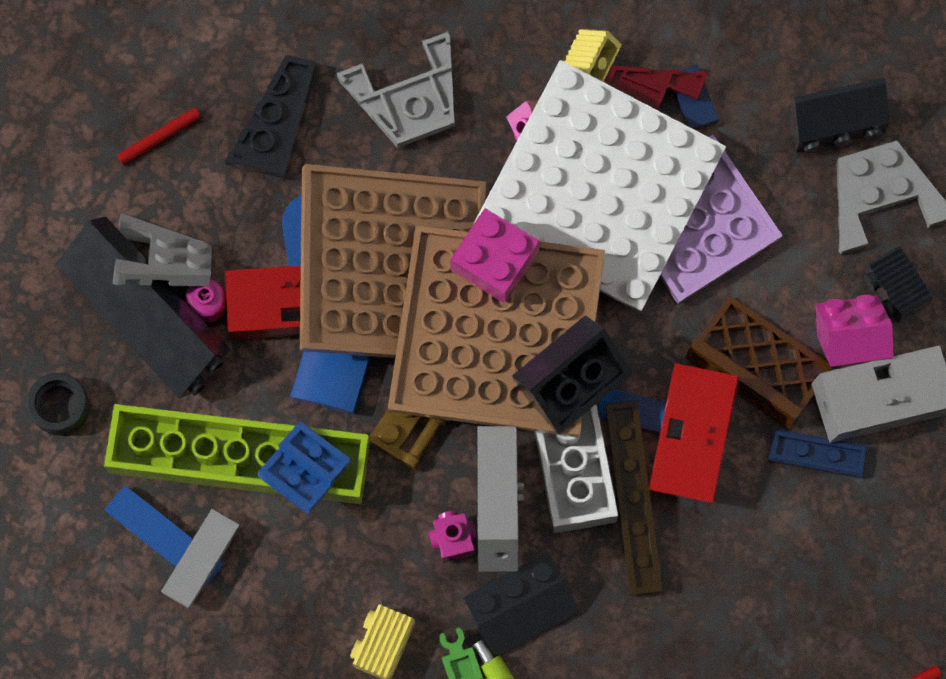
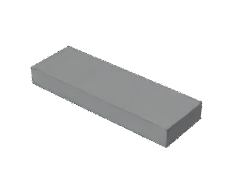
[161,509,240,609]

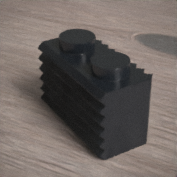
[864,246,933,323]

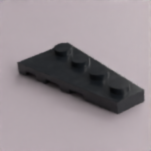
[225,55,316,179]

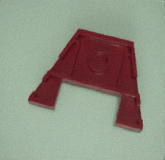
[604,66,708,111]

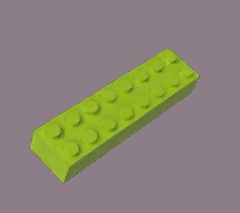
[104,404,370,505]

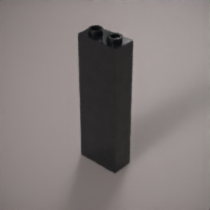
[55,217,231,398]

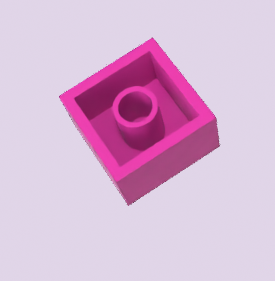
[450,208,539,303]
[816,295,893,366]

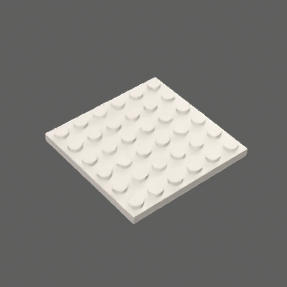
[473,60,726,312]

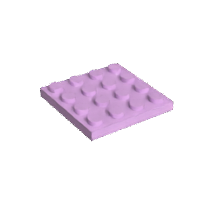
[659,134,783,304]

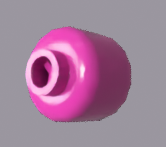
[185,279,227,323]

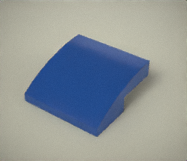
[290,351,372,414]
[258,421,351,515]

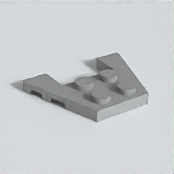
[337,32,455,148]
[837,141,946,255]
[113,214,212,286]

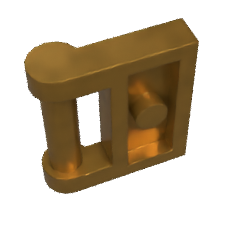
[369,409,448,470]

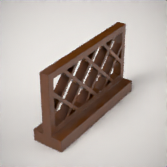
[685,296,833,430]

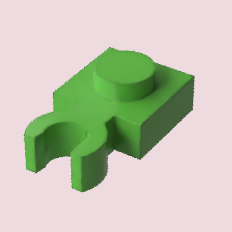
[440,627,483,679]

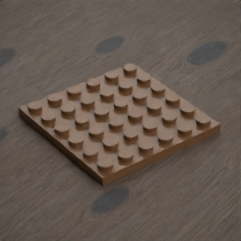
[300,164,486,358]
[388,225,605,438]

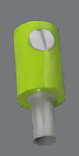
[473,640,514,679]

